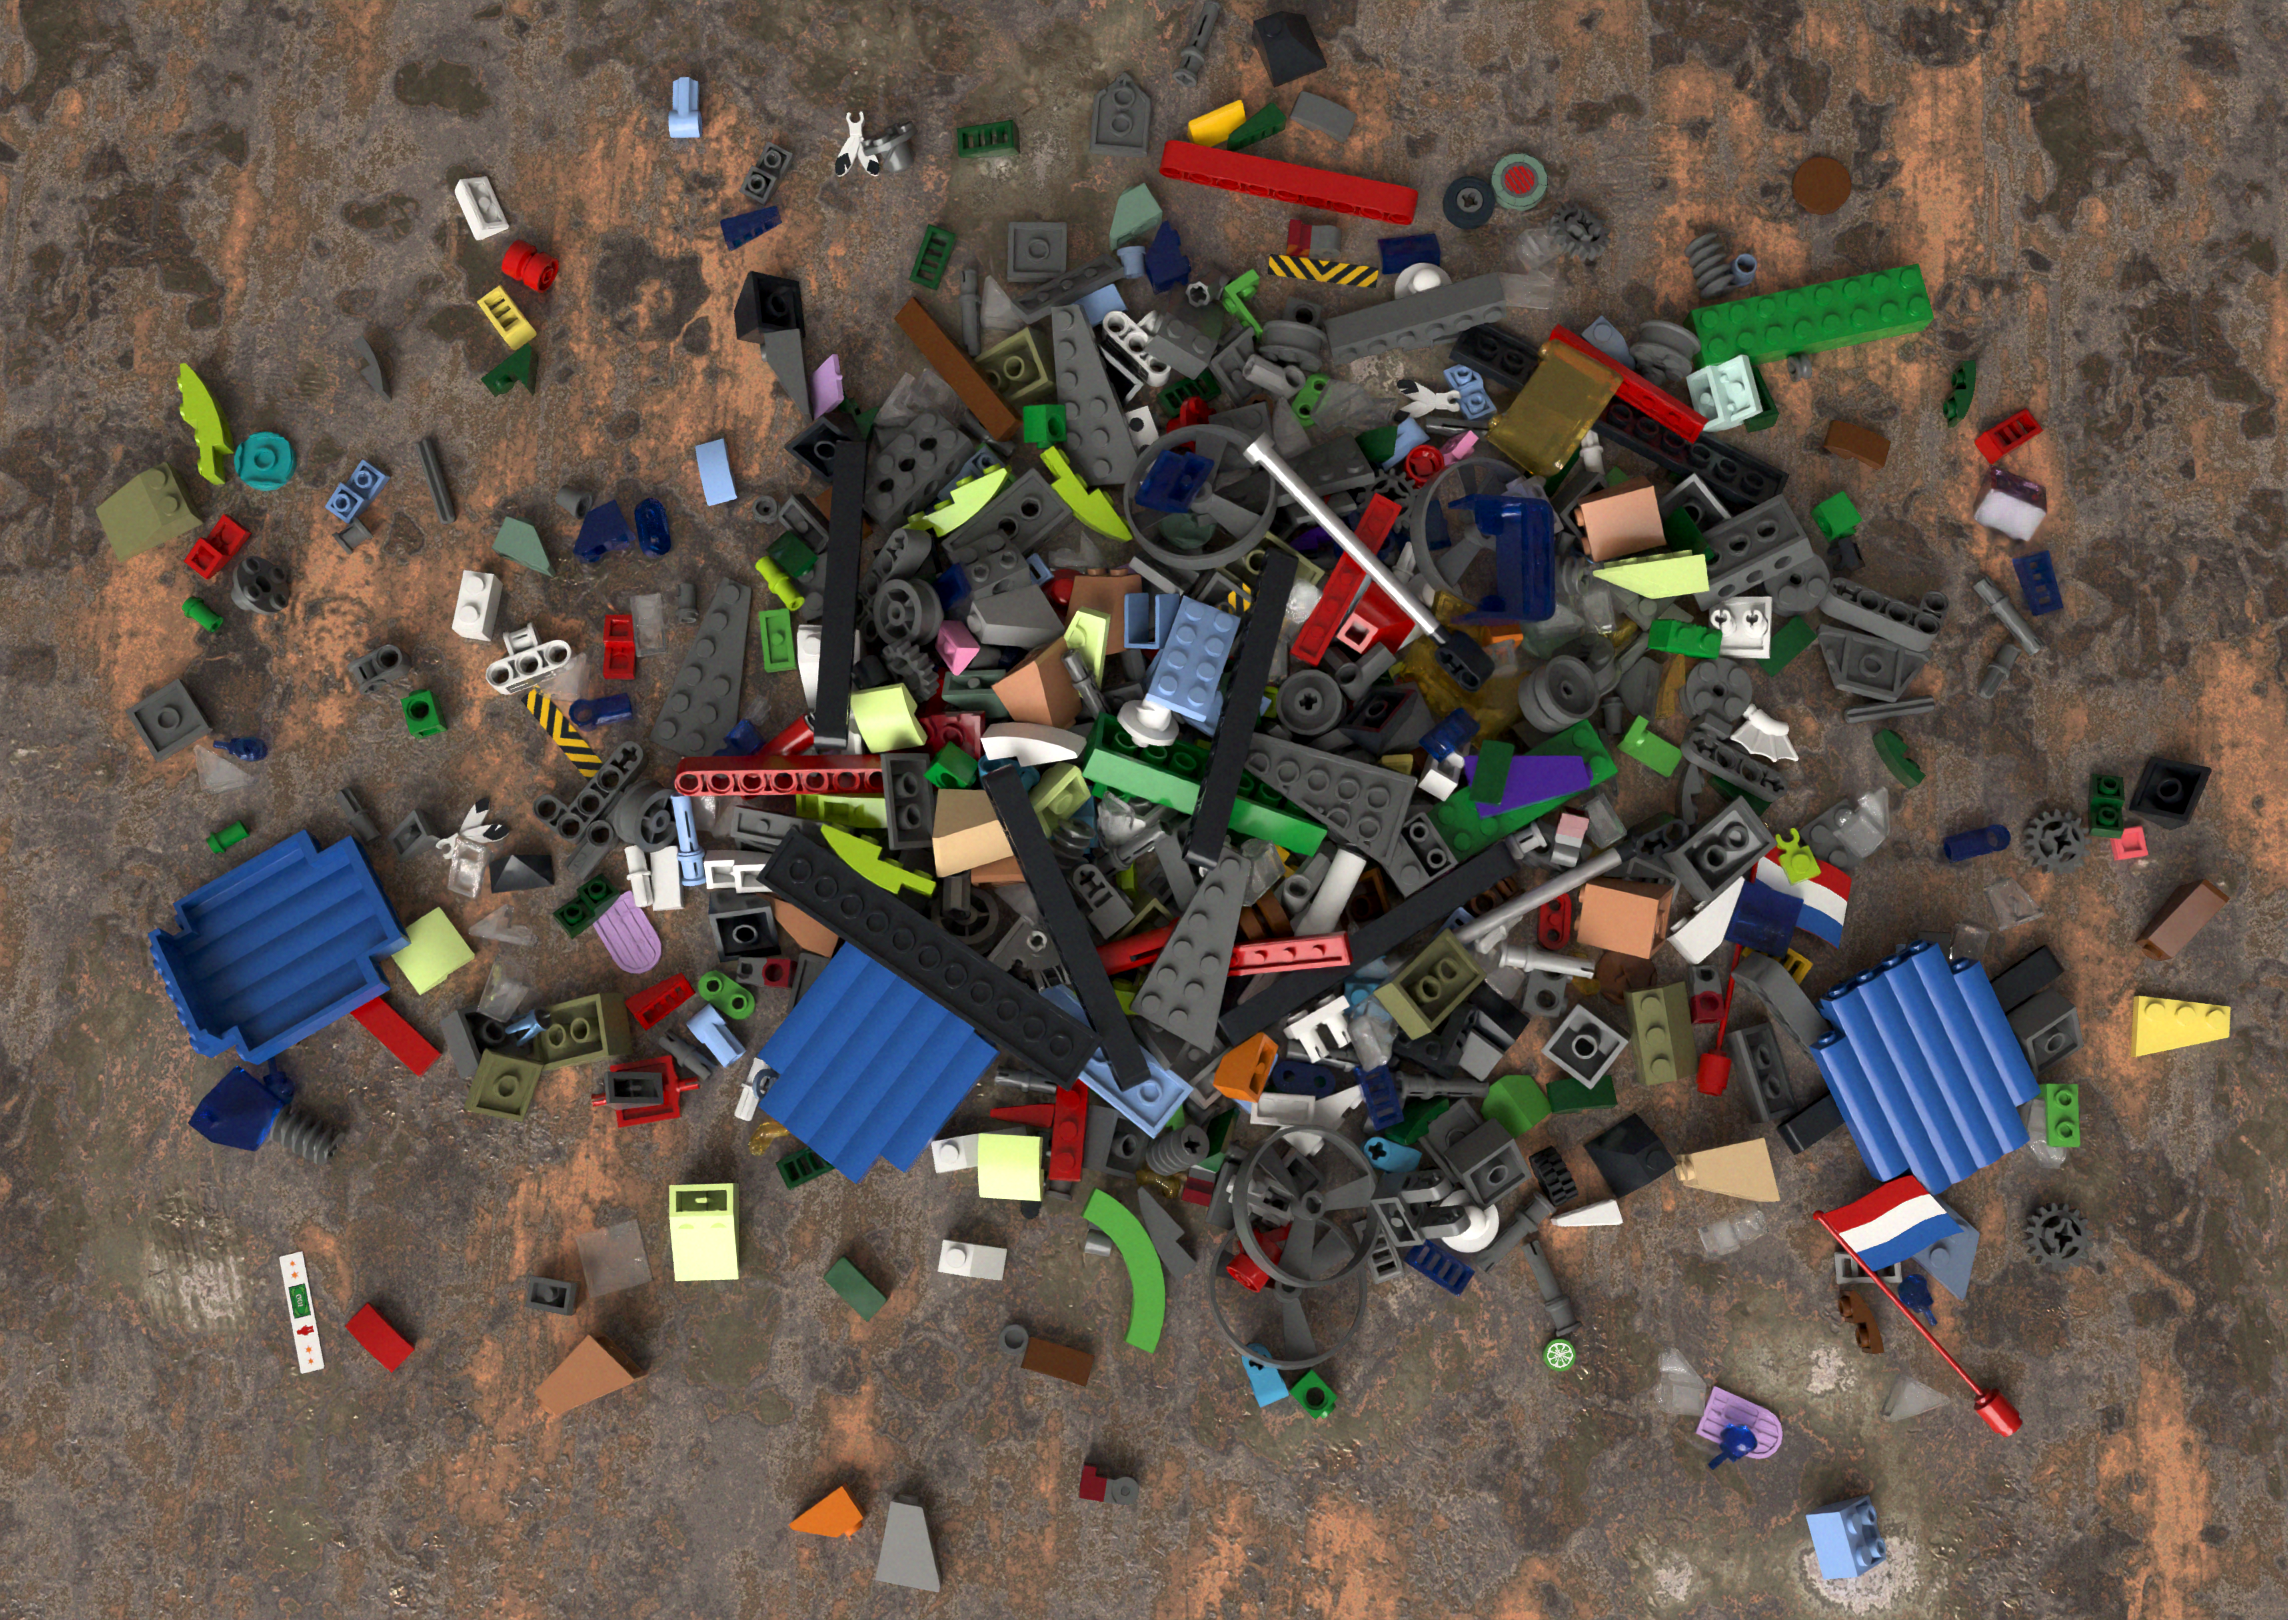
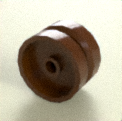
[1236,881,1294,942]

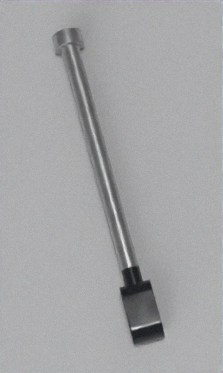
[1243,432,1495,692]
[1381,811,1689,976]

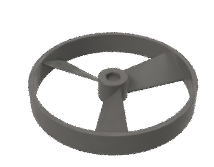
[1123,424,1278,570]
[1410,457,1549,610]
[1232,1125,1382,1288]
[1208,1207,1368,1370]

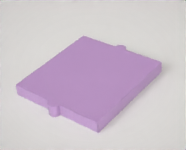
[809,354,844,420]

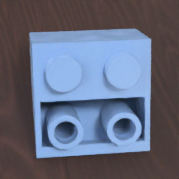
[1806,1495,1887,1580]

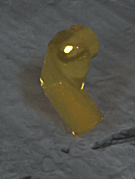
[1592,619,1638,648]
[1571,952,1601,996]
[748,1122,790,1156]
[1136,1169,1181,1199]

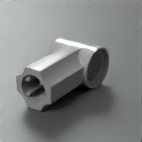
[1242,353,1306,402]
[1281,852,1331,913]

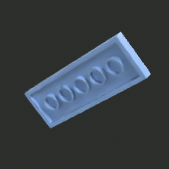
[1040,984,1194,1139]

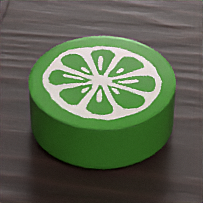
[1542,1338,1576,1371]

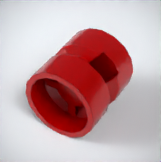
[502,239,559,293]
[1401,445,1445,490]
[1226,1231,1282,1293]

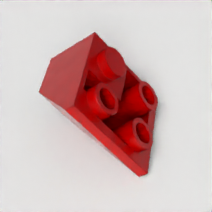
[1336,580,1416,656]

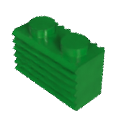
[1647,619,1723,660]

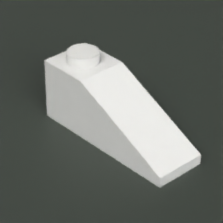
[931,1126,1027,1173]

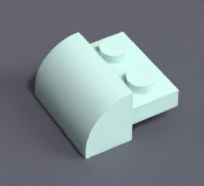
[1686,355,1763,433]

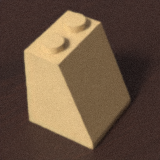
[932,789,1014,877]
[1675,1138,1780,1202]

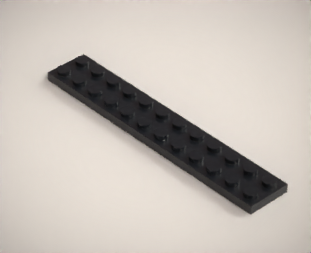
[1448,322,1789,510]
[755,827,1105,1092]

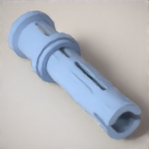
[670,792,706,886]

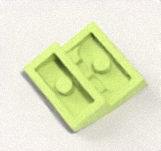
[851,683,928,753]
[391,907,475,995]
[978,1133,1044,1201]

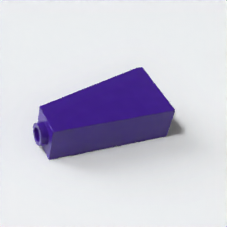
[1462,756,1594,820]

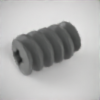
[1684,232,1738,300]
[1520,553,1590,596]
[1047,818,1096,880]
[270,1103,345,1166]
[1145,1125,1209,1176]

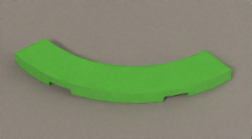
[1080,1187,1165,1354]

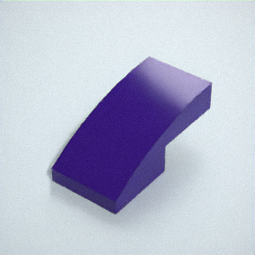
[1289,521,1344,554]

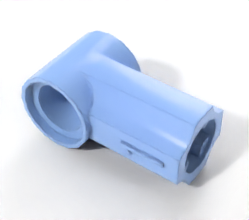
[669,77,702,138]
[1372,417,1431,474]
[685,1003,746,1068]

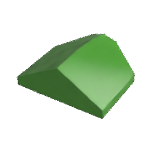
[1479,1075,1552,1139]

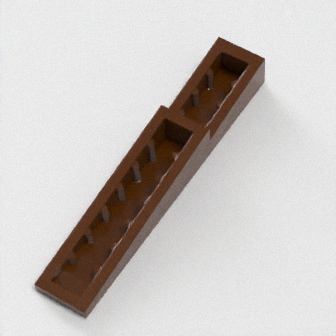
[894,297,1024,442]

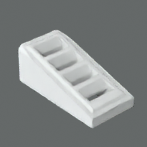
[1551,1199,1623,1226]

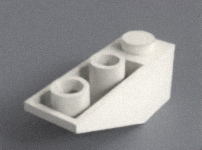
[1667,876,1745,966]
[1277,1083,1366,1157]

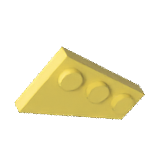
[2131,996,2231,1057]

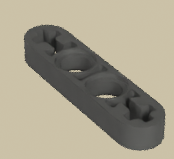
[1681,732,1788,802]

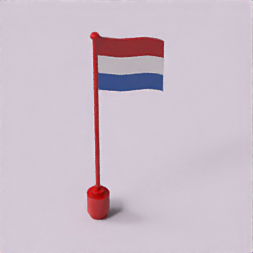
[1695,826,1852,1097]
[1813,1175,2023,1437]

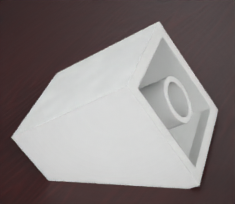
[797,630,867,709]

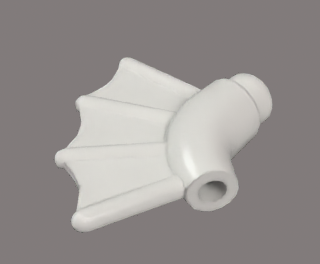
[1730,704,1799,762]

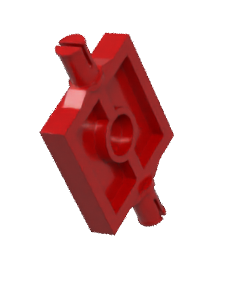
[591,1055,700,1128]

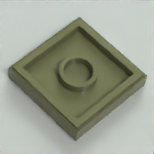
[463,1048,544,1122]

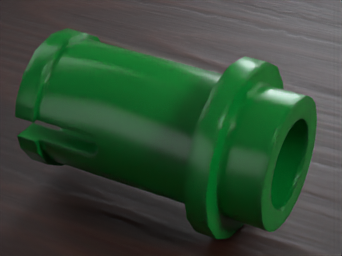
[182,596,224,633]
[206,820,250,854]

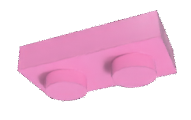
[1439,430,1479,466]

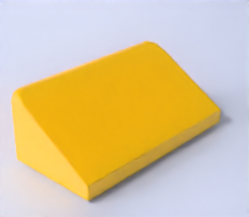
[1187,100,1246,147]

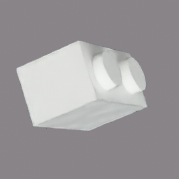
[452,570,503,641]

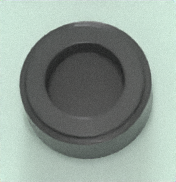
[999,1322,1030,1355]

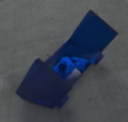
[1448,493,1556,626]

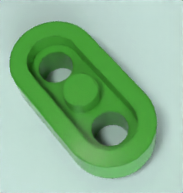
[1289,373,1334,430]
[698,971,756,1020]

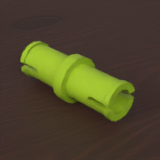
[755,556,805,611]

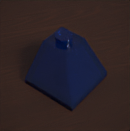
[188,1065,286,1152]

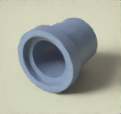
[1117,246,1147,278]
[1725,254,1757,288]

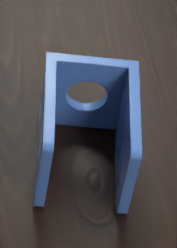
[1124,593,1179,649]

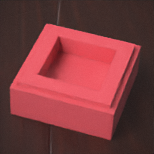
[2110,825,2148,861]

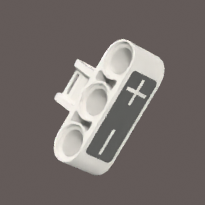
[1101,310,1171,387]
[486,622,578,695]

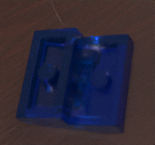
[1134,449,1215,513]
[1724,880,1804,959]

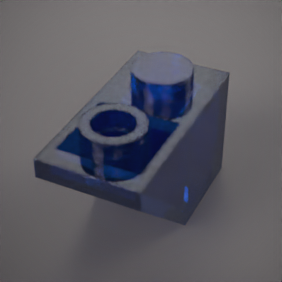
[1145,220,1192,295]
[573,499,636,564]

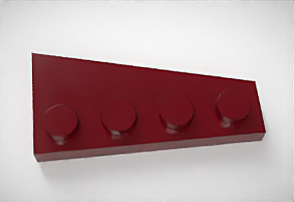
[885,710,985,771]

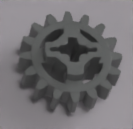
[1547,202,1611,262]
[1356,468,1420,534]
[880,639,940,704]
[2021,809,2092,876]
[2021,1203,2094,1271]

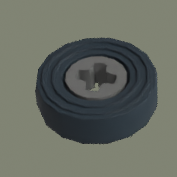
[1442,176,1495,230]

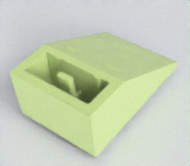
[1593,550,1709,599]
[669,1183,739,1281]

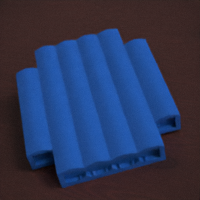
[148,829,412,1065]
[1809,938,2041,1197]
[757,941,1001,1184]

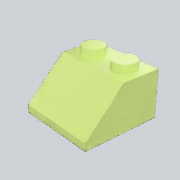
[1028,761,1091,839]

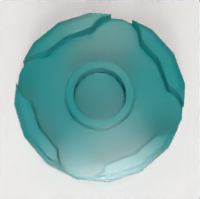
[234,431,297,491]

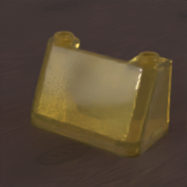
[1484,338,1624,478]
[1399,606,1530,750]

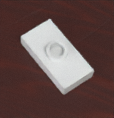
[1250,1092,1315,1127]

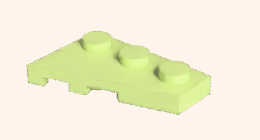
[1064,606,1111,698]

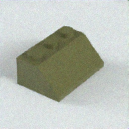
[1623,980,1698,1085]

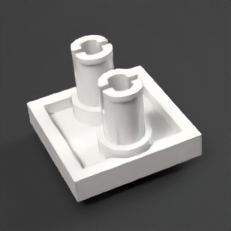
[1709,597,1773,658]
[987,913,1061,985]
[1283,994,1356,1063]

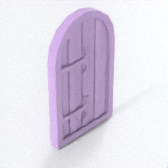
[593,890,662,974]
[1694,1386,1783,1459]

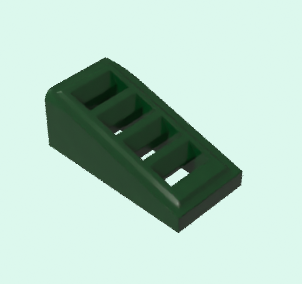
[1227,102,1287,152]
[957,120,1020,158]
[909,224,958,291]
[1743,367,1779,433]
[1156,368,1222,420]
[775,1146,836,1191]

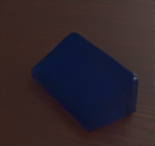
[1377,233,1441,275]

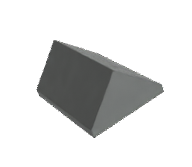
[880,753,935,851]
[1724,1022,1799,1124]

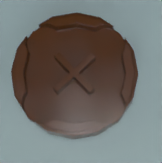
[1791,157,1852,215]
[1594,950,1658,1007]

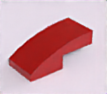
[184,514,252,580]
[603,615,637,679]
[345,1301,415,1373]

